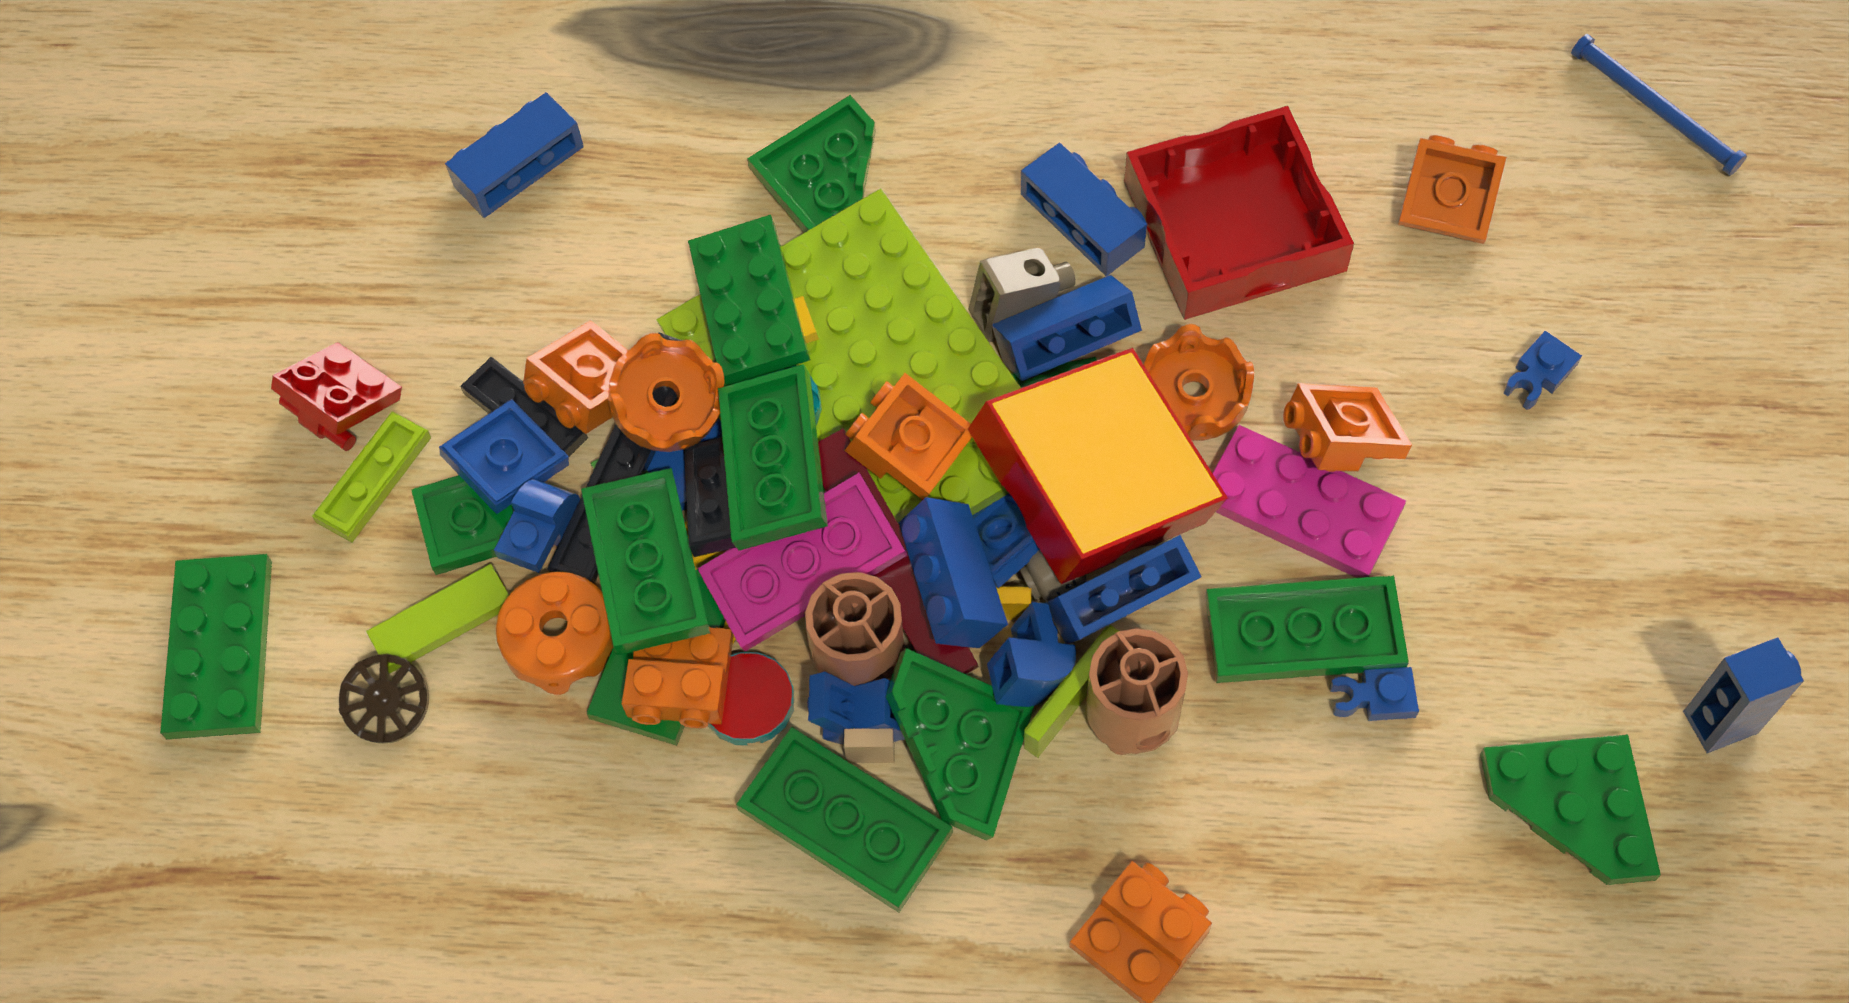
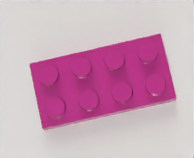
[1213,425,1406,578]
[698,473,908,651]

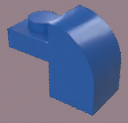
[494,479,580,573]
[987,602,1076,707]
[807,672,905,744]

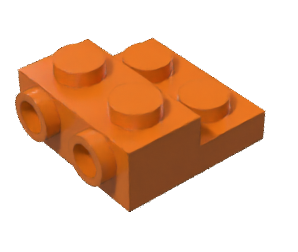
[1398,135,1507,244]
[523,320,628,434]
[844,373,972,500]
[1283,383,1412,472]
[622,627,734,728]
[1069,861,1212,1003]

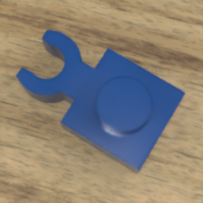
[1504,331,1582,410]
[1330,667,1419,721]

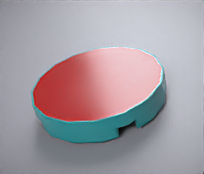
[708,652,794,745]

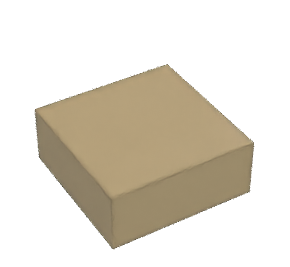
[844,728,895,763]

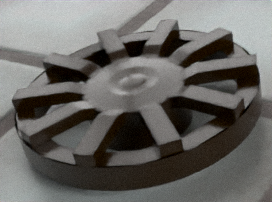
[339,654,429,744]

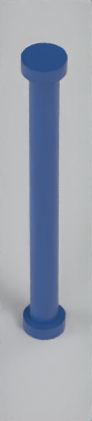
[1571,34,1747,176]

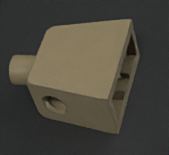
[968,248,1076,343]

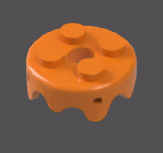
[1144,324,1254,441]
[608,333,725,452]
[496,572,613,695]

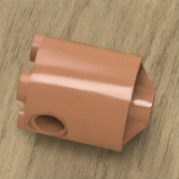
[805,572,905,686]
[1085,628,1188,755]

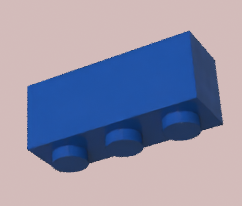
[445,92,584,218]
[1021,142,1147,277]
[992,275,1142,381]
[899,497,1008,648]
[1046,535,1202,644]
[1683,637,1804,753]

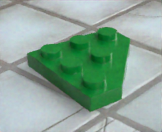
[747,95,876,233]
[885,648,1034,840]
[1480,734,1661,885]

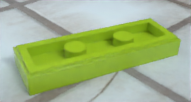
[312,411,431,543]
[366,564,509,674]
[1024,625,1119,758]

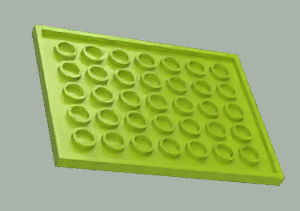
[656,188,1021,524]

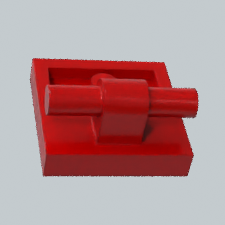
[271,342,402,451]

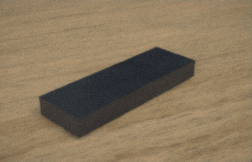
[460,357,588,457]
[684,437,736,557]

